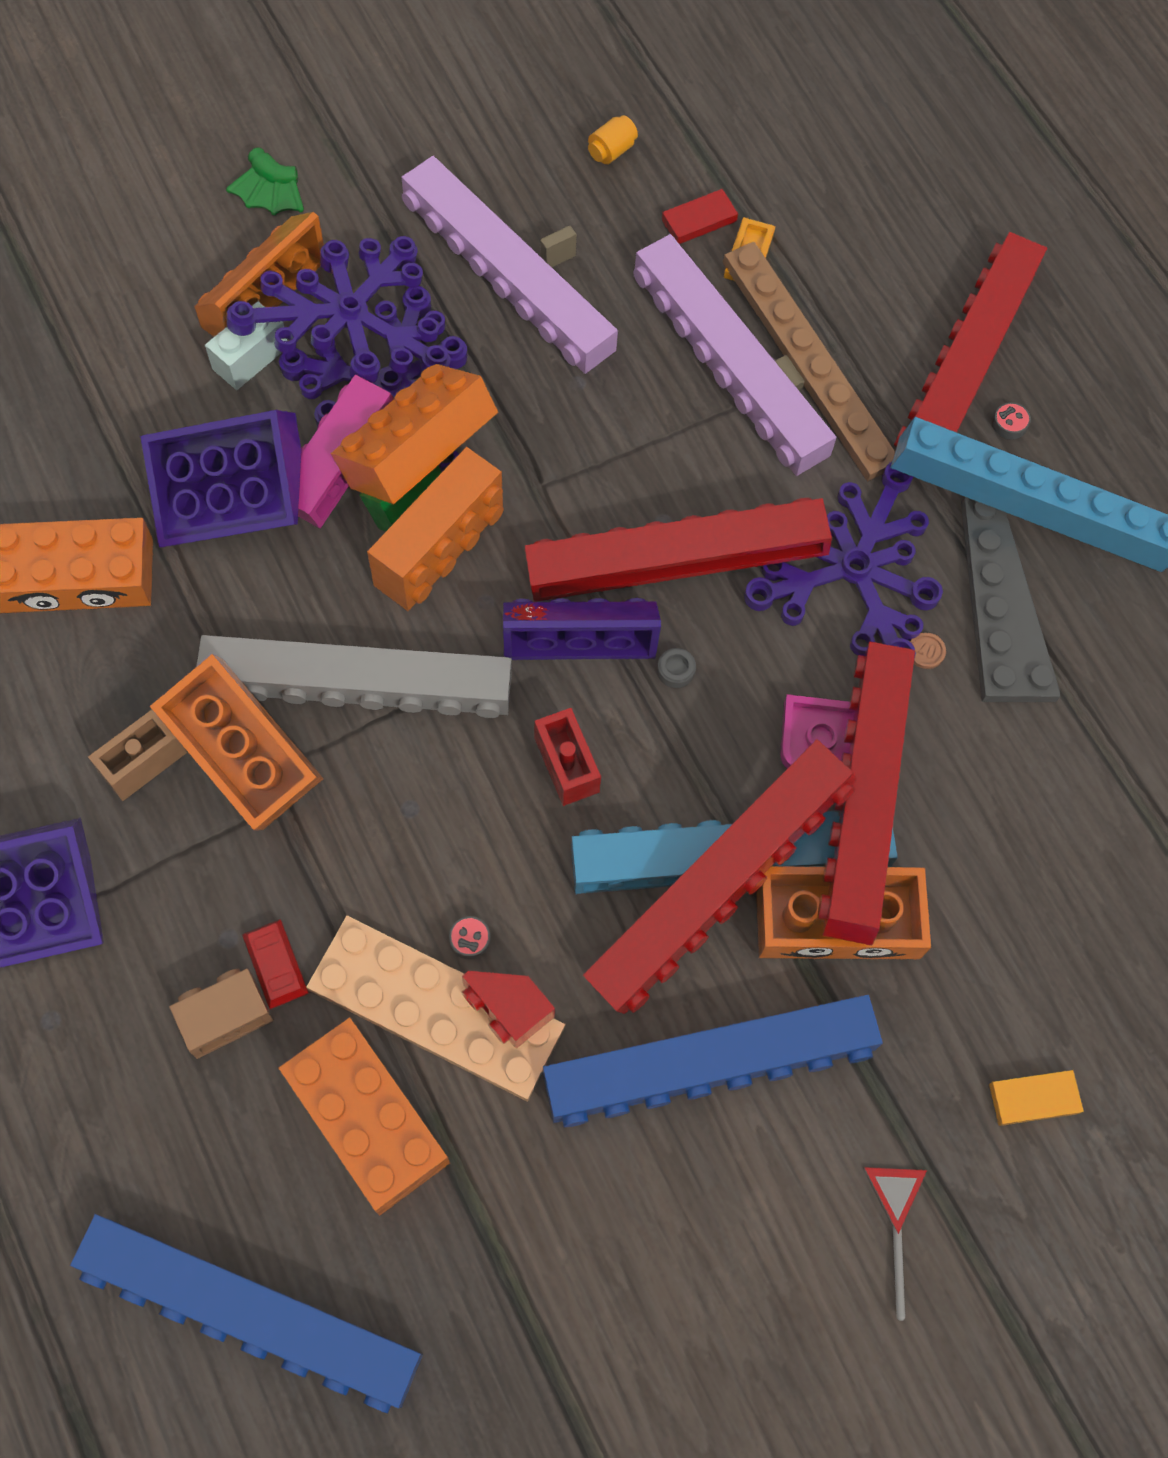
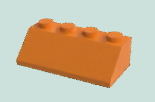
[194,212,324,337]

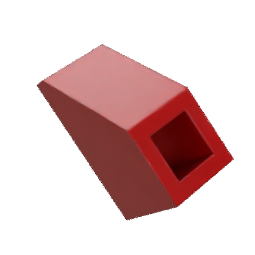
[461,971,555,1049]

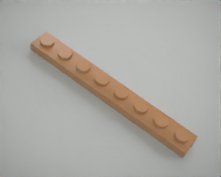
[723,242,895,482]

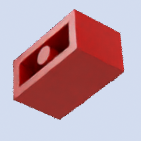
[534,708,601,806]

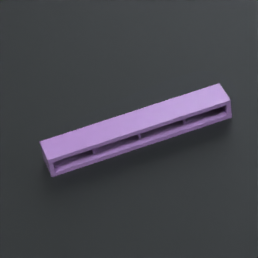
[401,156,618,374]
[633,234,837,476]

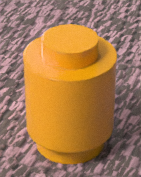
[588,115,638,165]

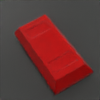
[242,919,309,1009]

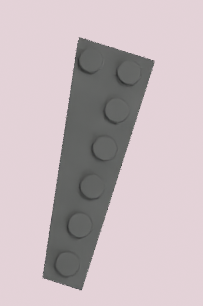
[961,496,1060,702]

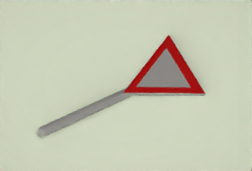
[863,1167,927,1321]

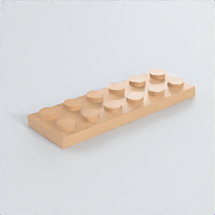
[306,916,565,1102]

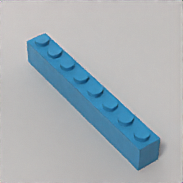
[890,417,1168,572]
[571,811,898,894]

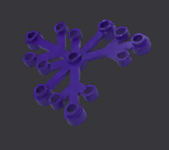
[226,236,451,383]
[279,286,468,472]
[744,462,943,658]

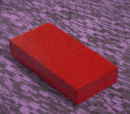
[662,189,738,244]

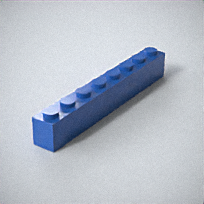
[543,995,883,1127]
[70,1214,423,1413]

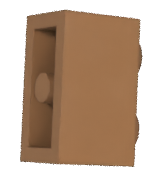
[88,709,187,801]
[169,968,274,1059]

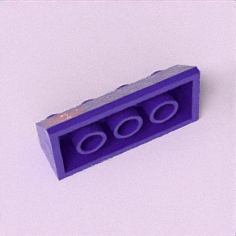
[503,598,661,660]

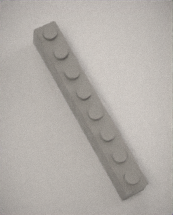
[196,635,512,718]

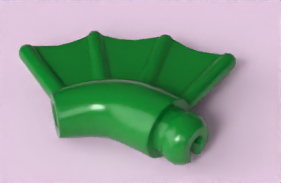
[226,147,304,216]

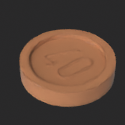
[910,633,946,669]

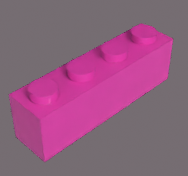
[298,374,394,529]

